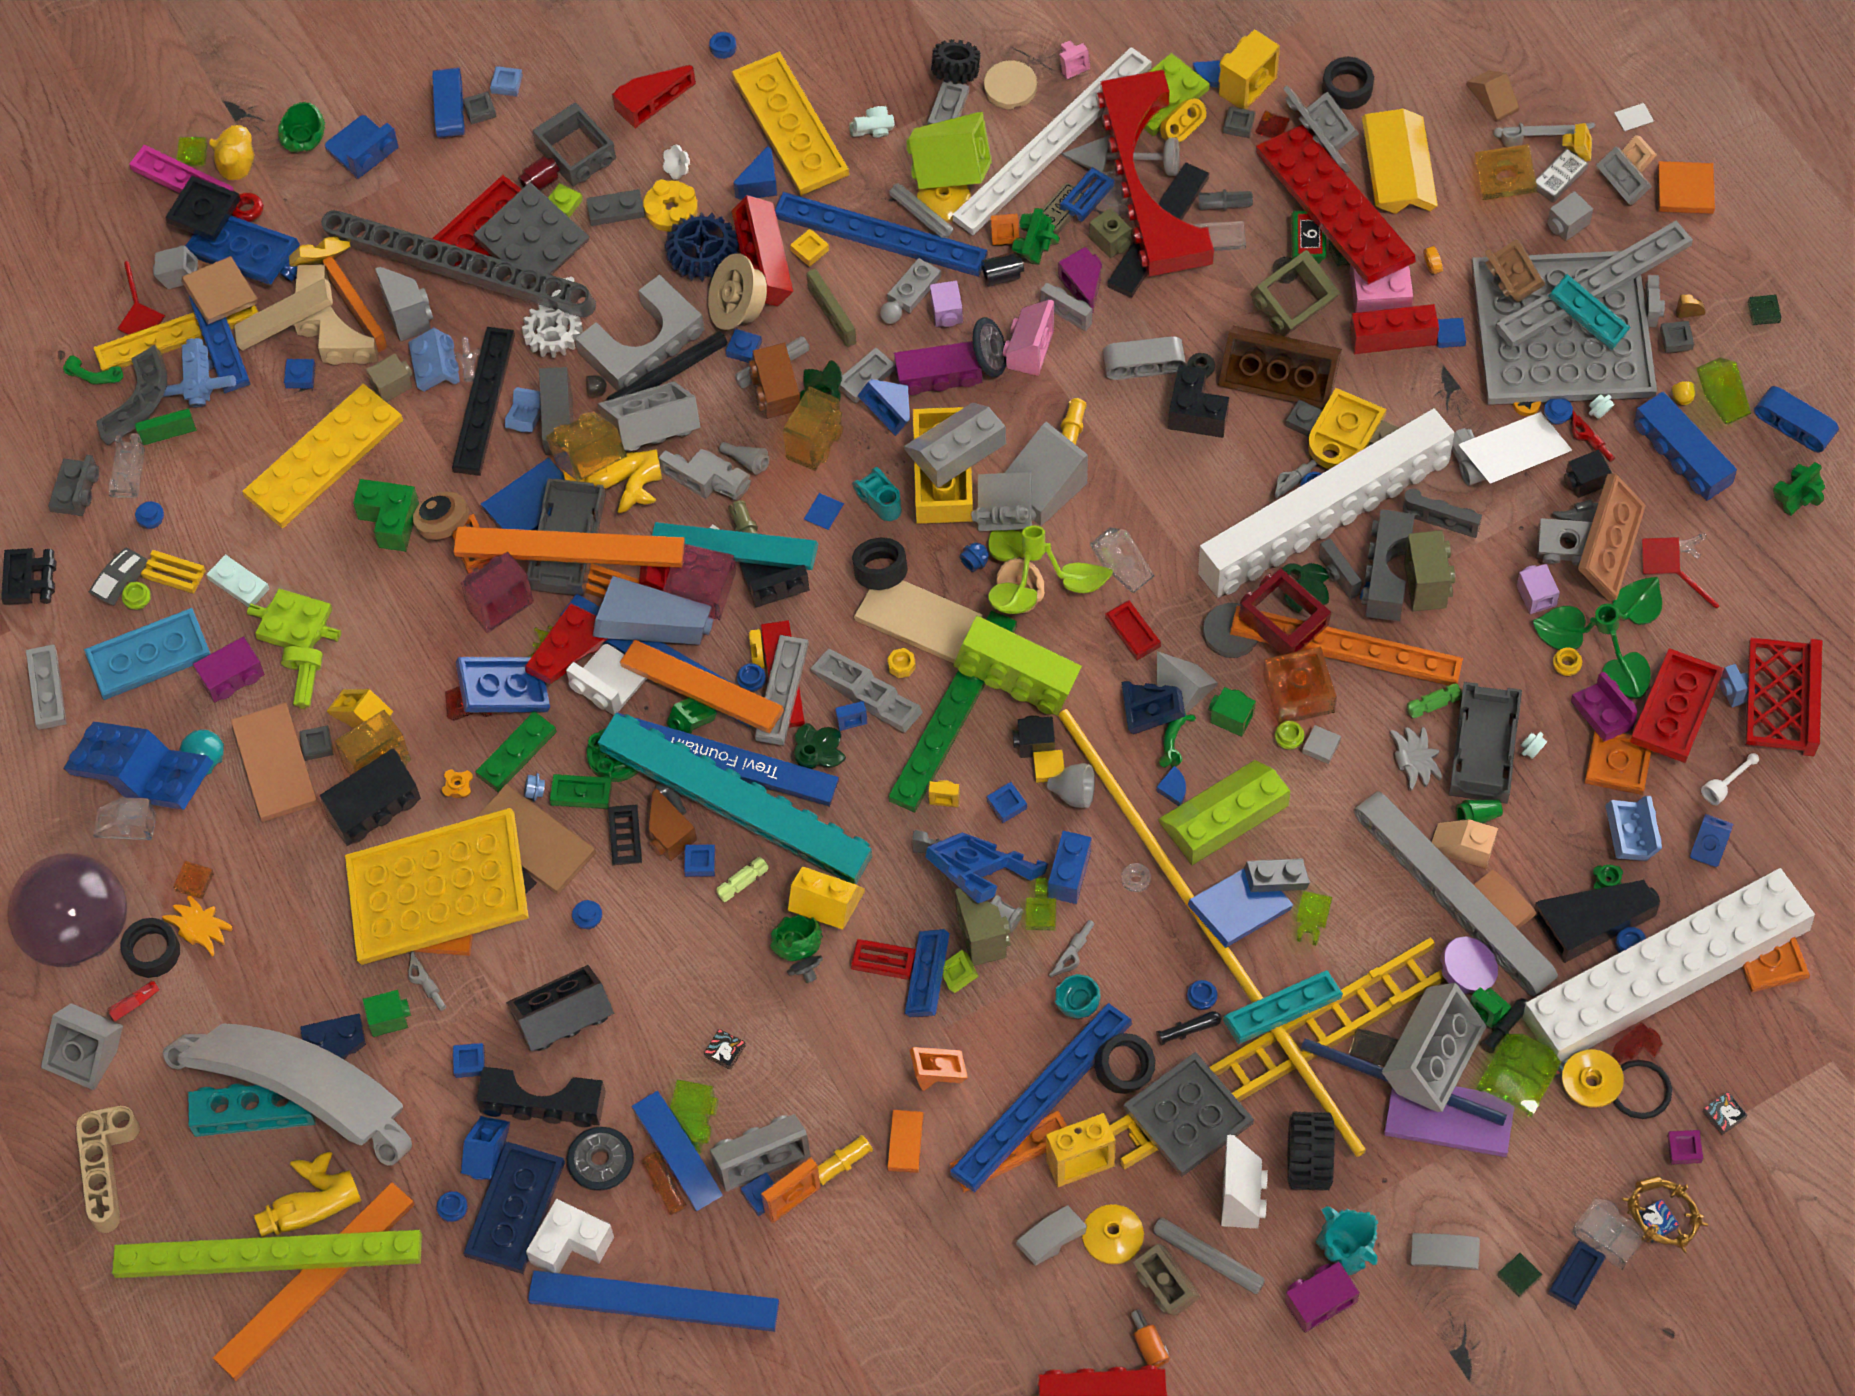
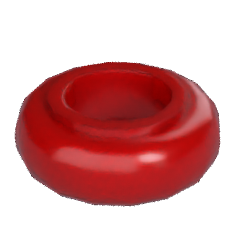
[231,192,264,222]

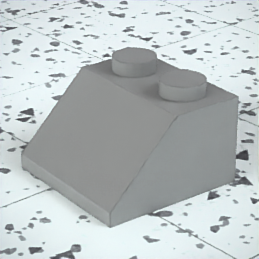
[375,267,433,342]
[41,1003,123,1090]

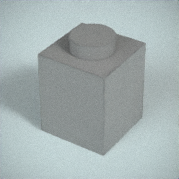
[1547,191,1593,241]
[153,245,198,289]

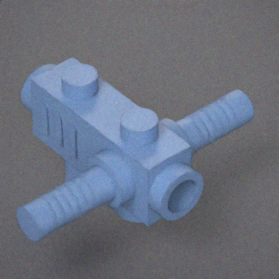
[163,338,236,407]

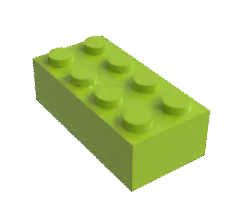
[953,615,1082,716]

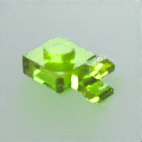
[1026,878,1056,931]

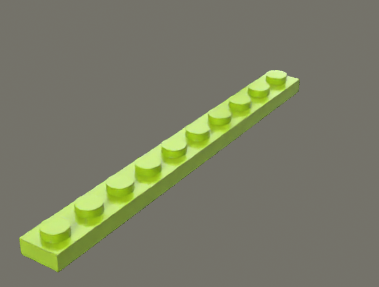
[112,1230,422,1278]

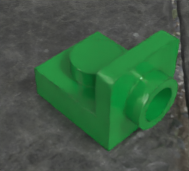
[667,698,717,734]
[1470,987,1511,1028]

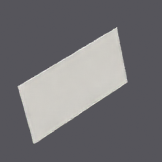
[1458,412,1572,484]

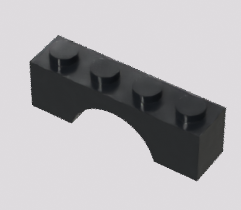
[476,1067,606,1127]

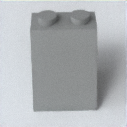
[1005,422,1088,526]

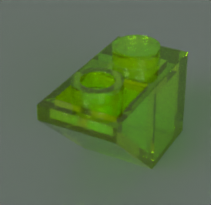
[670,1079,719,1153]

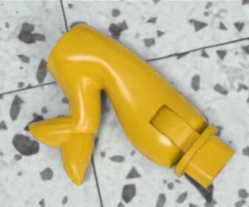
[563,449,662,513]
[254,1152,362,1237]

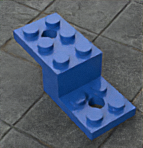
[63,721,214,810]

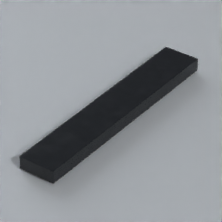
[1108,162,1209,298]
[452,327,515,476]

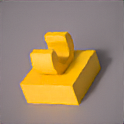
[1562,123,1592,161]

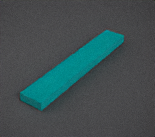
[652,522,819,570]

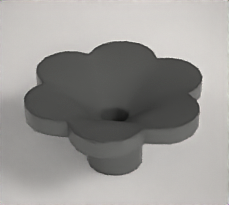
[787,955,823,983]

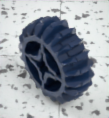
[665,211,739,283]

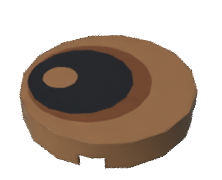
[413,492,469,540]

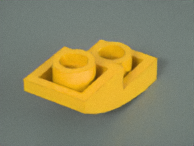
[289,237,350,267]

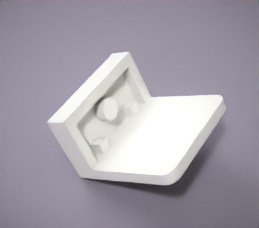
[566,644,647,715]

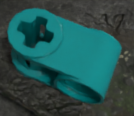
[852,467,902,521]

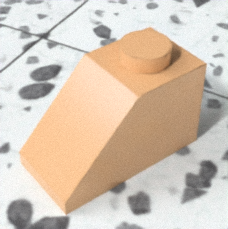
[1432,819,1498,869]

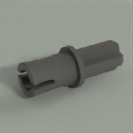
[1199,189,1253,211]

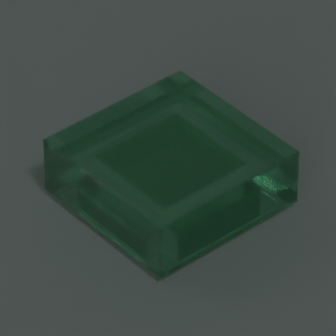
[1748,294,1782,325]
[1497,1253,1542,1298]

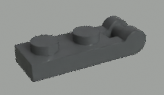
[1402,488,1482,538]

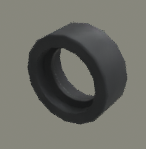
[1322,56,1374,110]
[852,537,908,590]
[120,918,180,978]
[1094,1033,1156,1094]

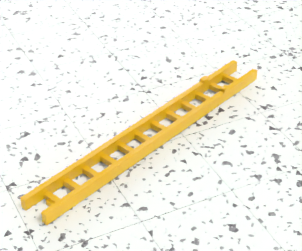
[1109,937,1446,1170]

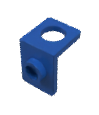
[1690,814,1733,867]

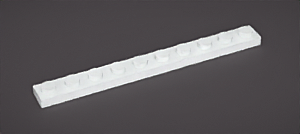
[953,47,1151,235]

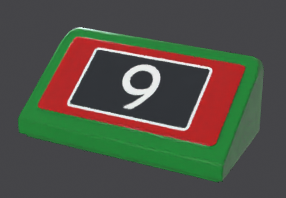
[1291,211,1326,264]

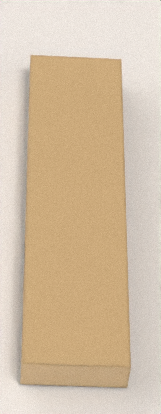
[234,278,333,351]

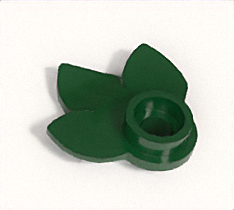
[799,360,842,411]
[1282,563,1329,613]
[794,723,846,769]

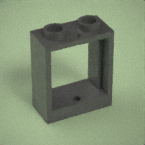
[532,102,616,187]

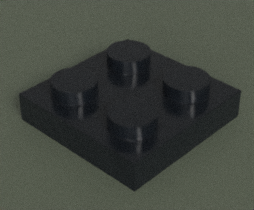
[165,175,241,241]

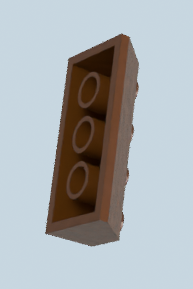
[1218,325,1342,409]

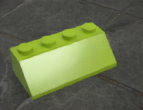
[1158,760,1291,865]

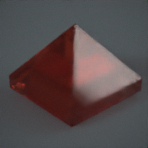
[1255,110,1290,138]

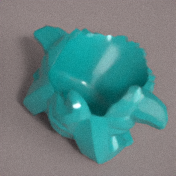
[1315,1206,1378,1276]

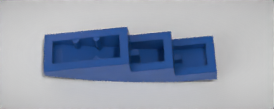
[631,1091,723,1211]

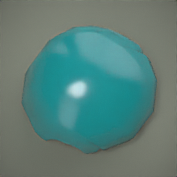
[179,729,224,775]
[1055,974,1101,1019]

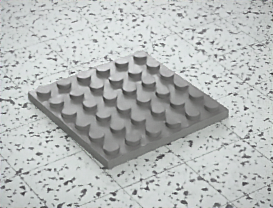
[1471,251,1657,405]

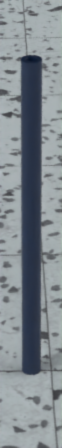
[1301,1038,1507,1126]

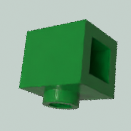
[1208,687,1256,737]
[363,990,411,1037]

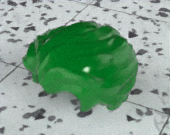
[278,102,325,153]
[770,914,823,961]

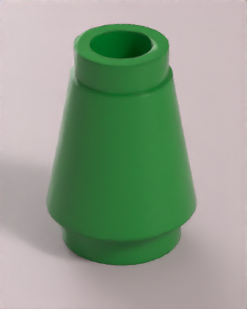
[1456,799,1503,824]

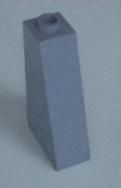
[593,576,714,645]

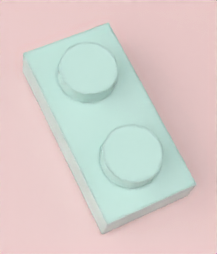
[207,554,269,607]

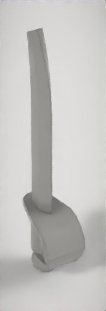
[1493,123,1595,149]

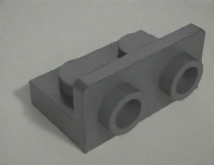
[48,455,100,516]

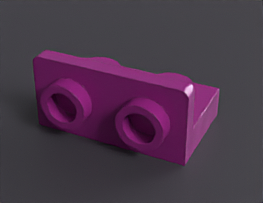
[1571,672,1637,742]

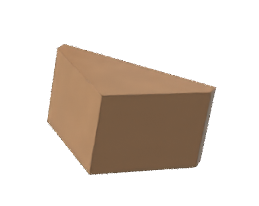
[1466,70,1519,122]

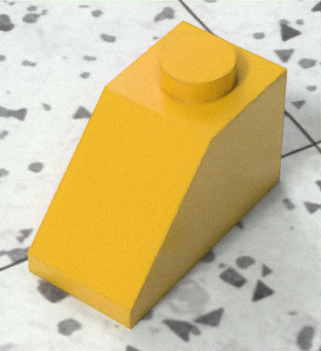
[326,689,394,734]

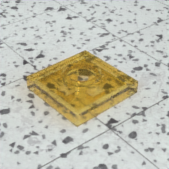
[1475,144,1537,200]

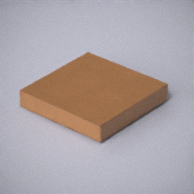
[181,256,257,324]

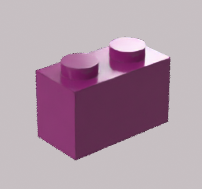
[193,636,265,703]
[1285,1262,1360,1333]

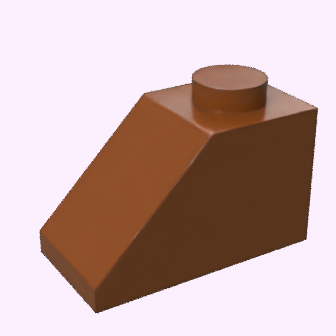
[649,789,697,862]

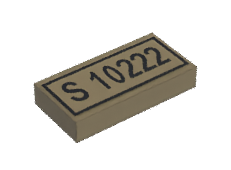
[1042,182,1085,235]

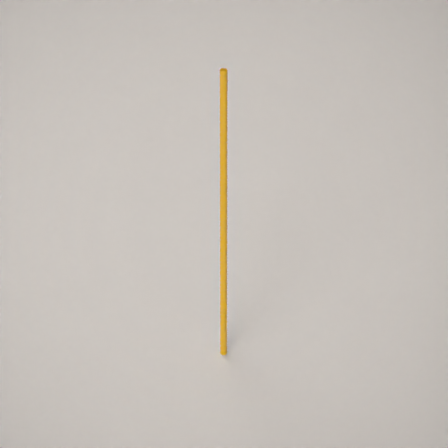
[1058,709,1366,1157]

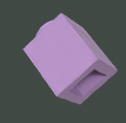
[930,281,963,327]
[1517,564,1560,614]

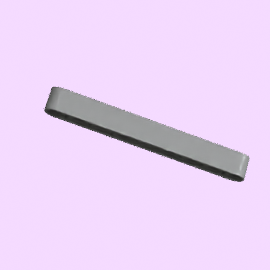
[1354,791,1558,996]

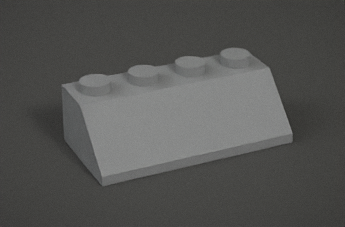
[1382,983,1487,1112]

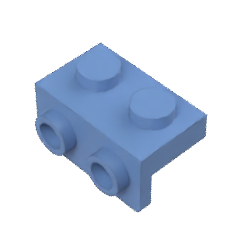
[408,328,460,392]
[1605,796,1662,861]

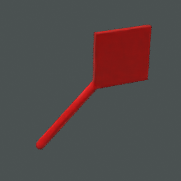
[117,261,165,335]
[1642,537,1719,608]

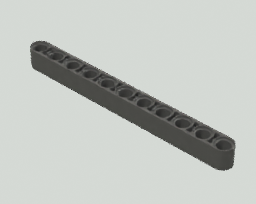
[321,210,596,317]

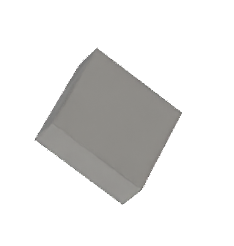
[1302,725,1341,764]

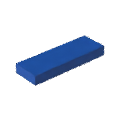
[905,929,950,1017]

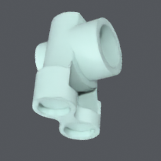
[849,106,895,138]

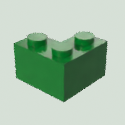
[353,479,419,552]

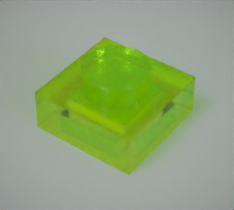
[177,137,208,165]

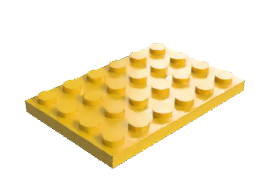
[345,808,529,965]

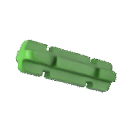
[1407,683,1462,718]

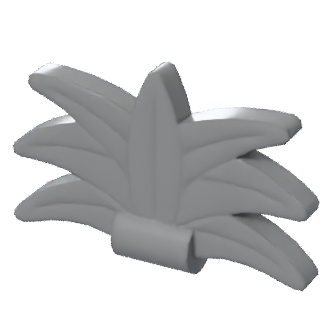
[1390,727,1442,791]

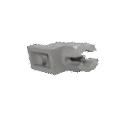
[659,449,751,500]

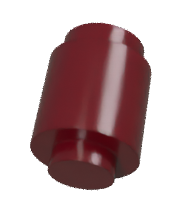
[518,156,560,191]

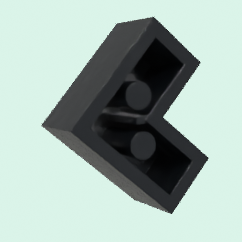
[1168,365,1229,438]

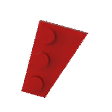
[525,603,609,684]

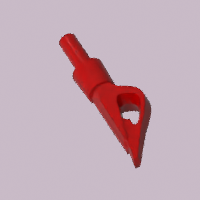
[1572,410,1615,462]

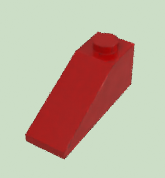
[612,65,696,129]

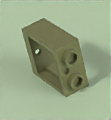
[1250,249,1340,336]

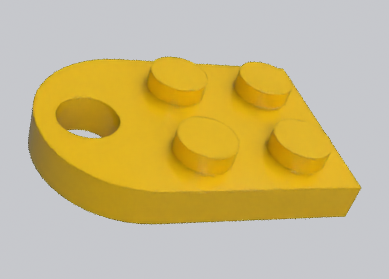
[1308,388,1387,469]

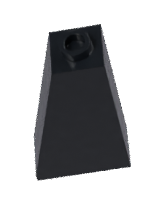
[1534,880,1660,963]

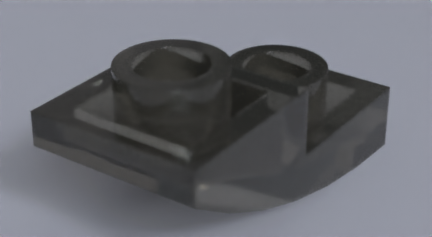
[1349,1029,1399,1067]

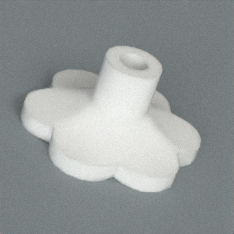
[663,145,690,179]

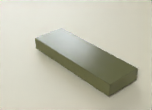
[807,268,856,347]

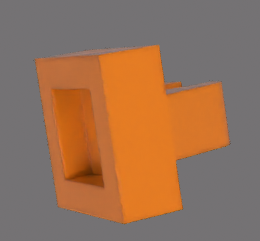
[990,214,1019,245]

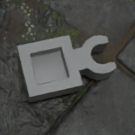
[1645,275,1665,327]

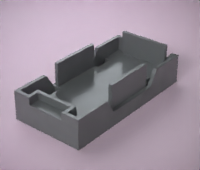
[526,478,606,596]
[1449,682,1522,804]

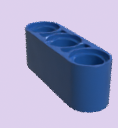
[433,68,465,138]
[1754,386,1839,453]

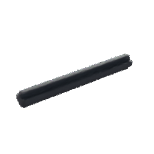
[606,331,727,401]

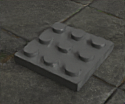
[473,182,589,289]
[1124,1052,1254,1177]

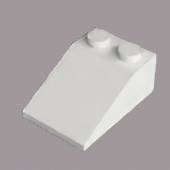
[1221,1135,1268,1228]

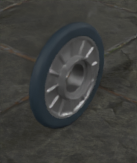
[972,317,1006,377]
[567,1127,634,1191]

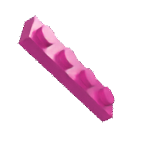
[129,145,234,193]

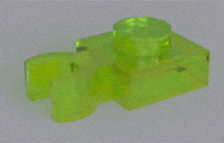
[1296,891,1332,946]

